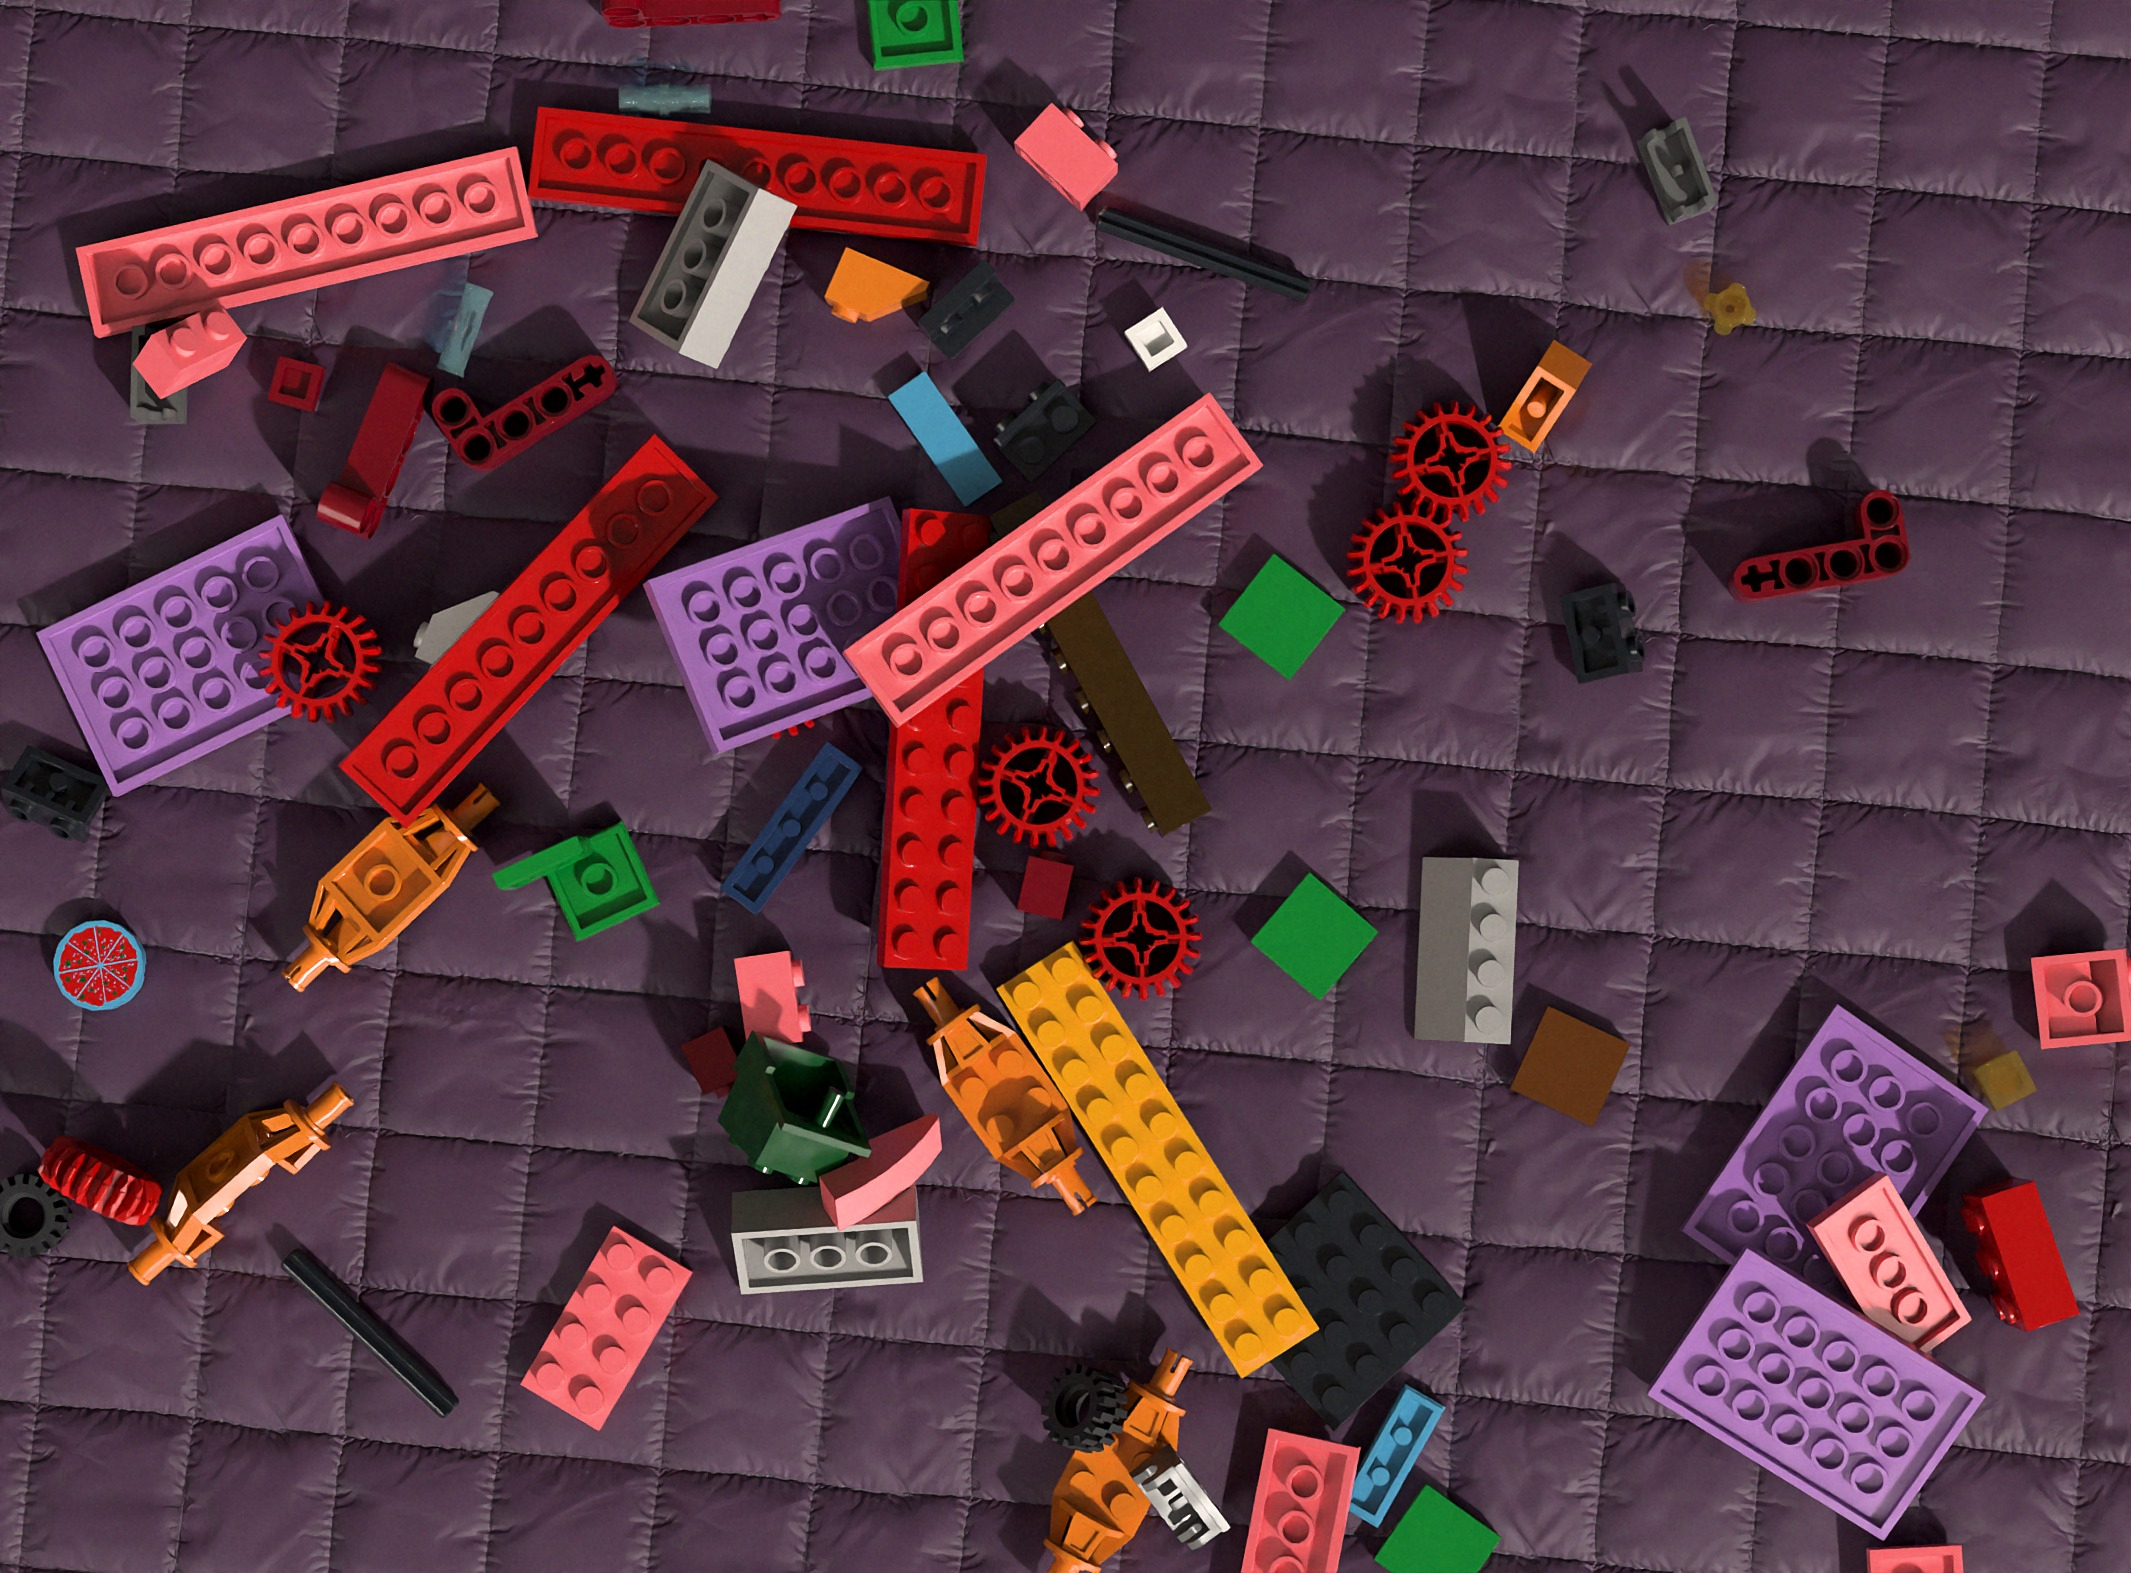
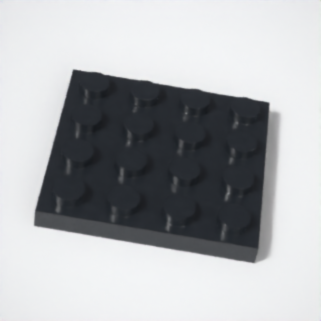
[1265,1171,1467,1431]

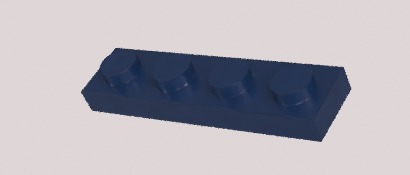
[720,741,865,916]

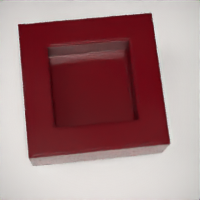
[267,356,326,413]

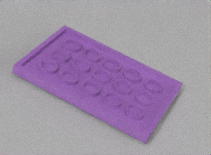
[643,496,902,756]
[36,514,356,797]
[1680,1004,1989,1308]
[1647,1243,1986,1541]

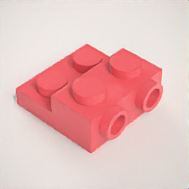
[2031,948,2131,1049]

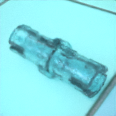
[619,81,712,118]
[436,283,493,378]

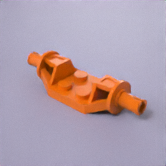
[281,783,501,992]
[913,976,1098,1216]
[127,1081,355,1286]
[1042,1347,1193,1573]

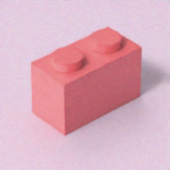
[1014,103,1118,212]
[133,303,247,399]
[734,951,811,1043]

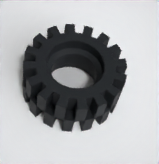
[0,1173,73,1257]
[1041,1364,1128,1454]

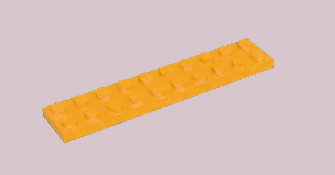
[996,940,1319,1379]

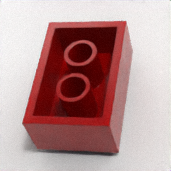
[1960,1177,2080,1332]

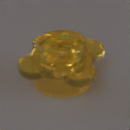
[1704,283,1757,335]

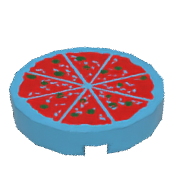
[53,920,147,1011]

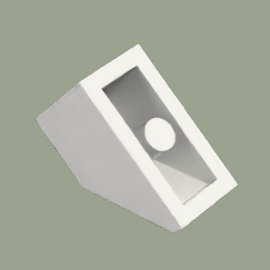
[413,591,500,664]

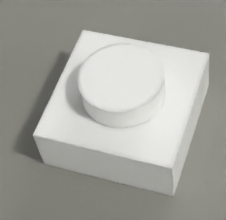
[1124,307,1187,372]

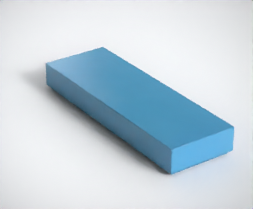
[888,371,1003,509]
[1349,1383,1446,1528]

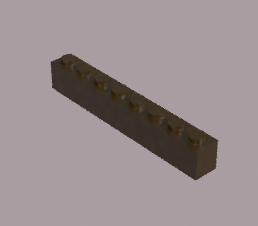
[988,491,1212,838]

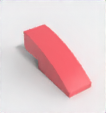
[819,1112,942,1231]

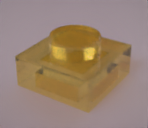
[1972,1049,2037,1111]

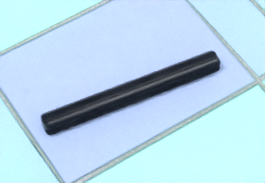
[1096,206,1311,302]
[281,1249,459,1418]

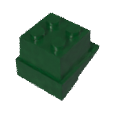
[717,1030,872,1185]

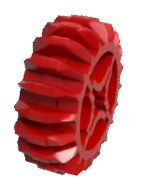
[1389,400,1512,522]
[1346,501,1469,624]
[258,600,384,724]
[977,725,1100,849]
[1079,877,1202,1000]
[38,1135,164,1226]

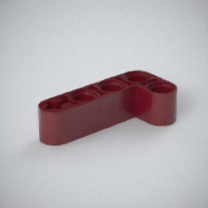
[601,0,782,28]
[432,355,618,473]
[316,361,435,541]
[1727,490,1910,603]

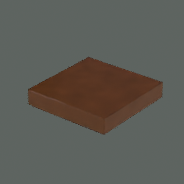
[1509,1006,1631,1127]

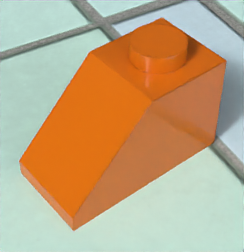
[824,247,931,323]
[1498,340,1592,453]

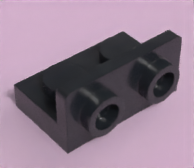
[918,259,1015,361]
[993,379,1097,485]
[1559,583,1645,684]
[1,745,110,843]

